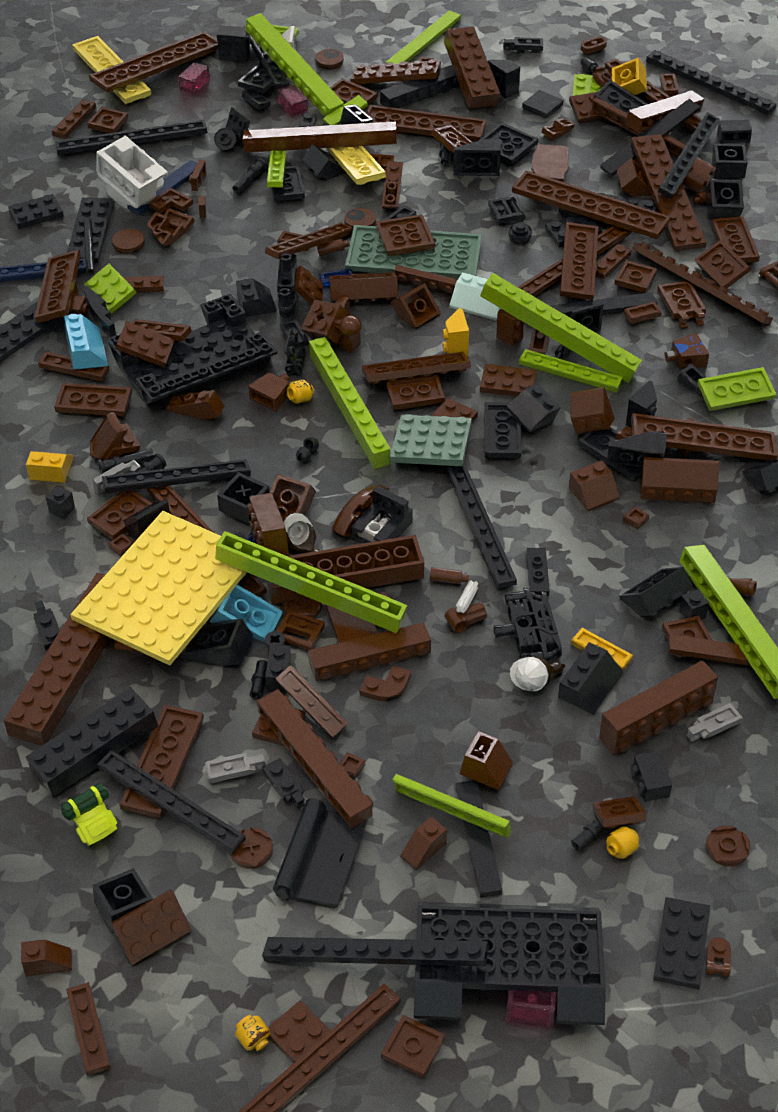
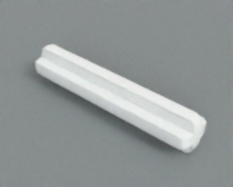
[456,580,478,613]

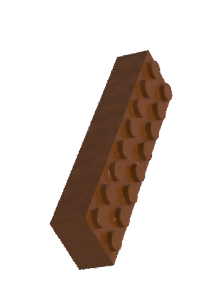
[267,535,424,604]

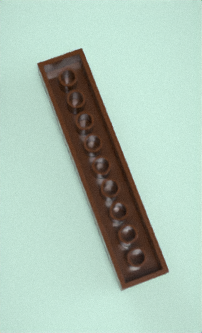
[4,573,110,746]

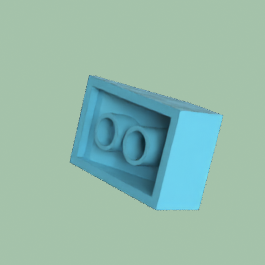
[209,585,283,642]

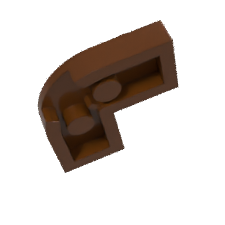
[359,665,411,702]

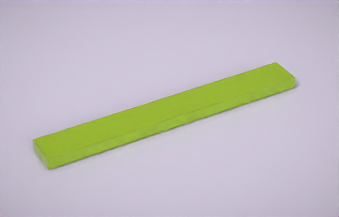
[386,10,461,64]

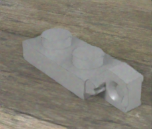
[93,460,141,495]
[686,703,743,742]
[205,753,266,784]

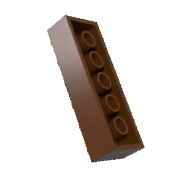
[443,26,500,109]
[599,660,718,755]

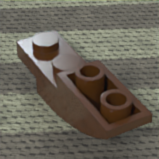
[382,161,403,209]

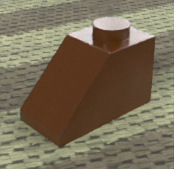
[529,328,551,354]
[400,817,447,870]
[21,939,72,976]

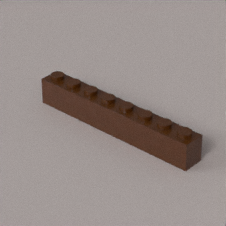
[257,689,374,829]

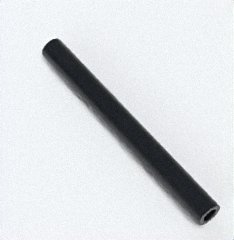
[84,218,95,275]

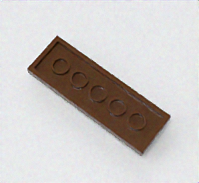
[350,59,441,84]
[560,222,598,300]
[34,250,81,323]
[362,351,471,384]
[119,704,204,819]

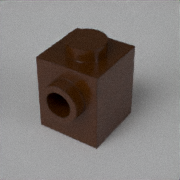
[66,295,89,316]

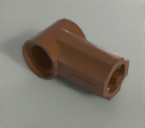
[444,602,487,633]

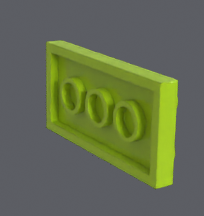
[697,367,777,411]

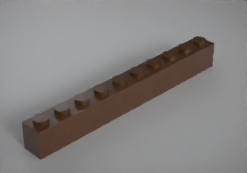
[243,122,397,153]

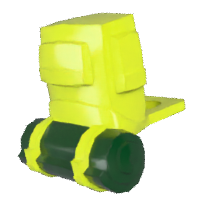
[61,783,117,846]

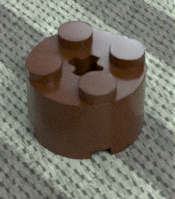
[682,157,716,194]

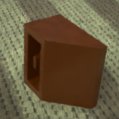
[460,731,513,790]

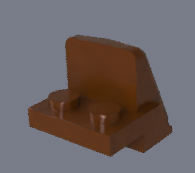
[90,412,140,460]

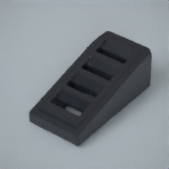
[677,364,706,398]

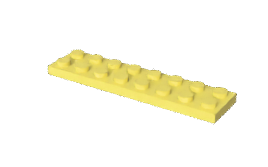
[72,36,151,104]

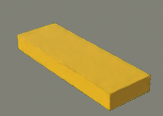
[571,628,633,670]

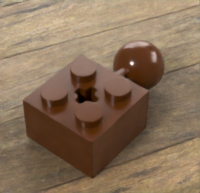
[301,300,362,344]

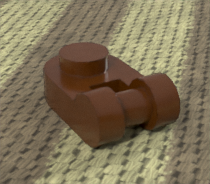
[706,937,731,977]

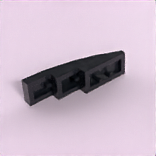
[83,285,116,338]

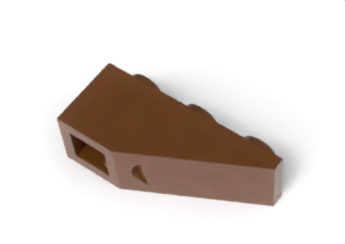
[166,390,224,420]

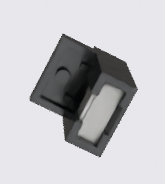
[352,486,413,544]

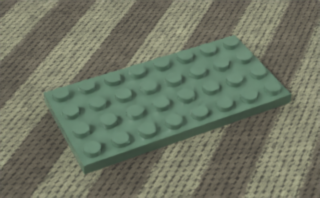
[345,225,482,279]

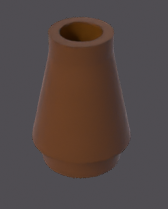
[729,578,757,597]

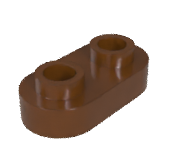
[581,36,607,54]

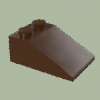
[270,474,316,522]

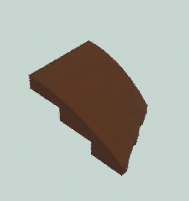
[147,208,195,247]

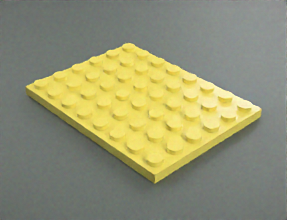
[70,511,247,665]

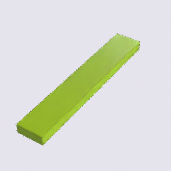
[267,150,287,187]
[519,349,623,393]
[392,774,511,838]

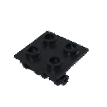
[226,107,251,149]
[284,329,306,377]

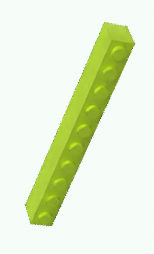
[245,13,344,117]
[480,273,642,384]
[309,337,391,469]
[215,531,407,633]
[679,545,778,699]

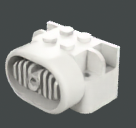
[96,136,168,209]

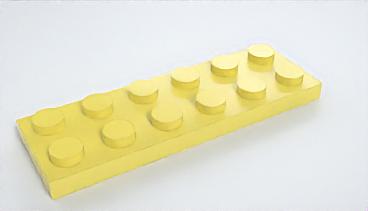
[326,146,386,185]

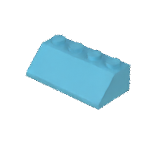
[64,314,108,369]

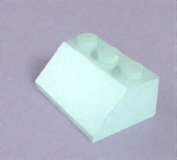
[450,273,501,321]

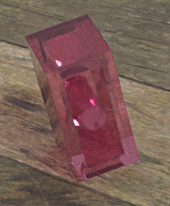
[178,62,210,94]
[277,85,308,117]
[505,990,556,1028]

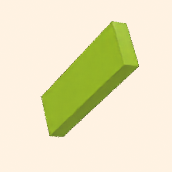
[323,95,368,125]

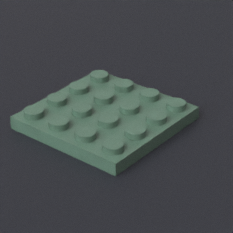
[390,414,472,466]

